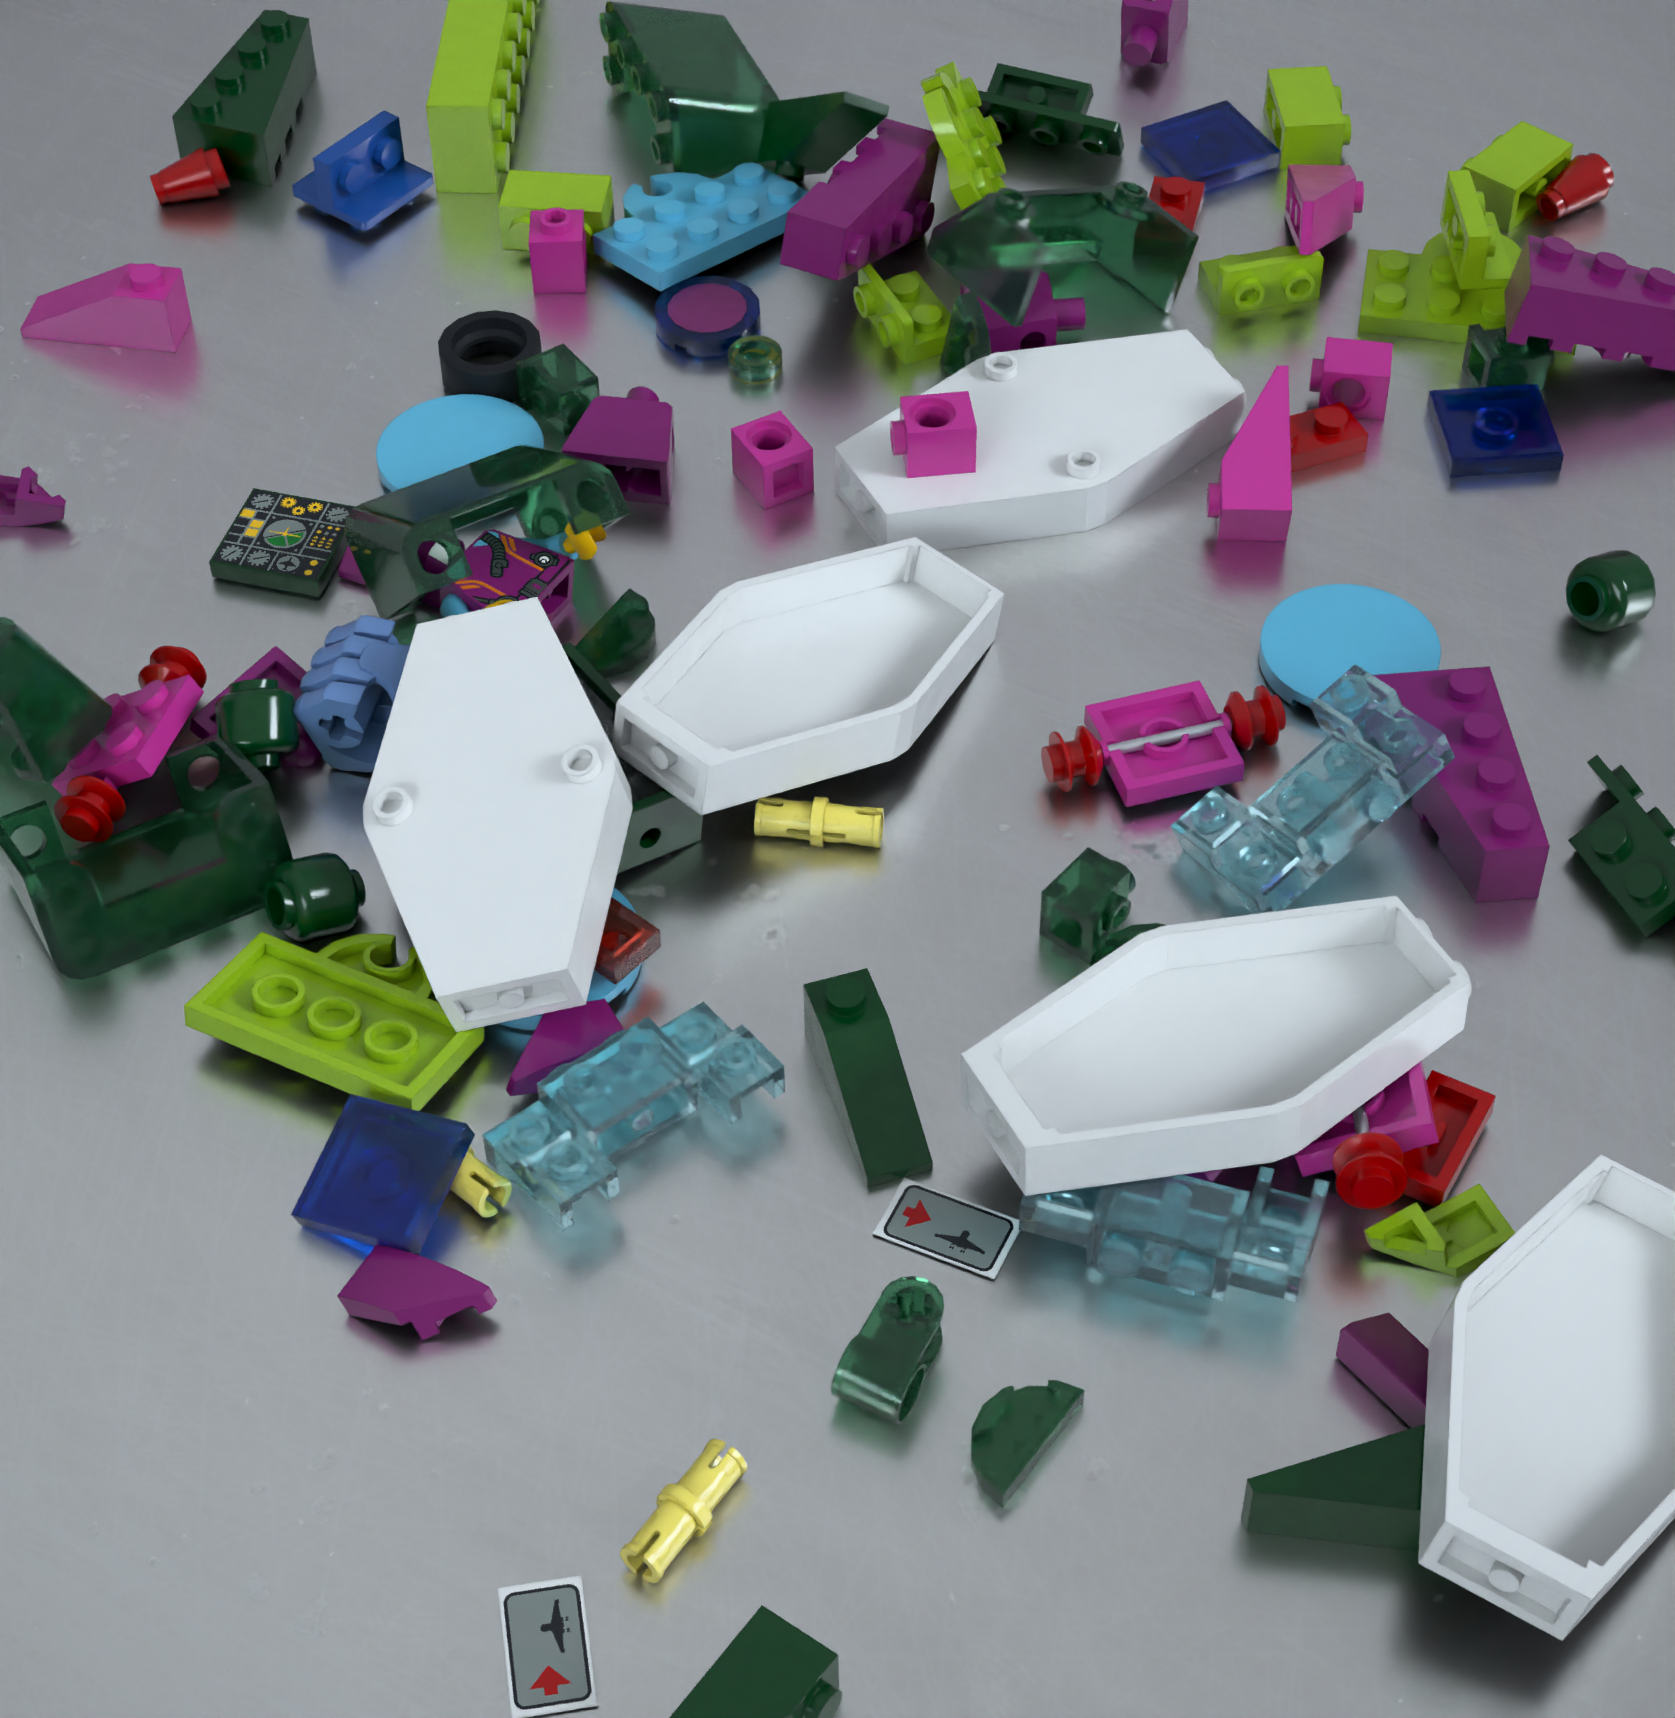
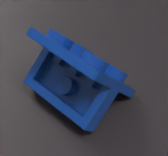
[292,110,434,231]

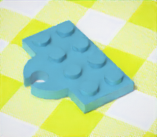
[593,162,808,292]

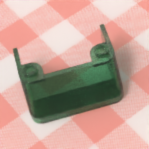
[927,181,1199,327]

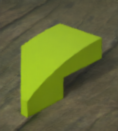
[1364,1183,1515,1277]

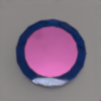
[655,276,761,357]

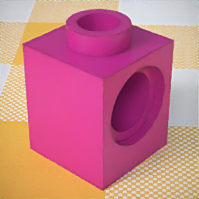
[529,208,588,294]
[1309,337,1393,421]
[890,391,977,478]
[731,410,814,510]

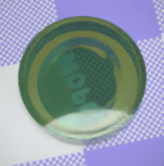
[728,335,782,385]

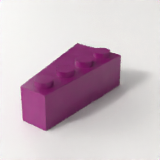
[780,118,940,281]
[1504,235,1675,371]
[1360,666,1550,903]

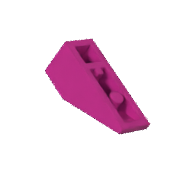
[1285,165,1364,255]
[20,263,192,353]
[1206,366,1292,542]

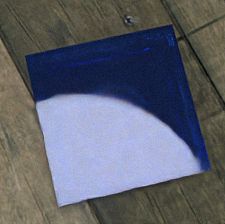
[1140,100,1281,191]
[1427,384,1564,478]
[291,1094,475,1255]

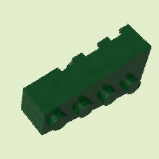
[172,10,316,187]

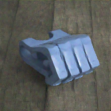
[293,615,410,772]

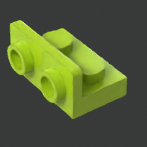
[1440,170,1513,290]
[1198,245,1324,316]
[853,263,963,365]

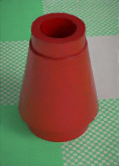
[150,147,231,205]
[1536,153,1614,221]

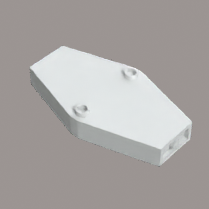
[834,329,1247,551]
[611,537,1004,815]
[363,597,633,1032]
[961,896,1472,1196]
[1418,1154,1675,1641]

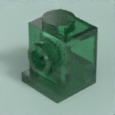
[1462,324,1555,402]
[516,343,600,437]
[1039,847,1136,965]

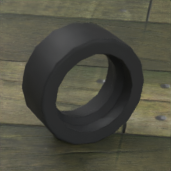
[438,310,544,403]

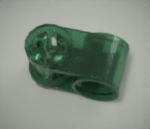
[831,1276,944,1425]

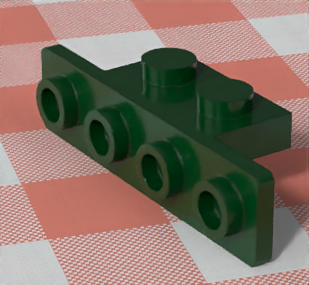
[978,63,1124,156]
[1568,755,1675,937]

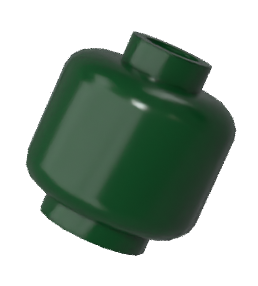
[1566,550,1656,632]
[215,679,299,772]
[264,852,366,943]

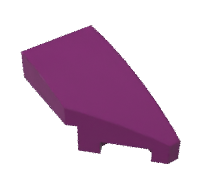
[0,466,66,527]
[506,999,633,1096]
[337,1244,497,1340]

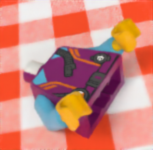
[425,512,607,623]

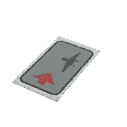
[872,1178,1024,1280]
[498,1575,598,1718]

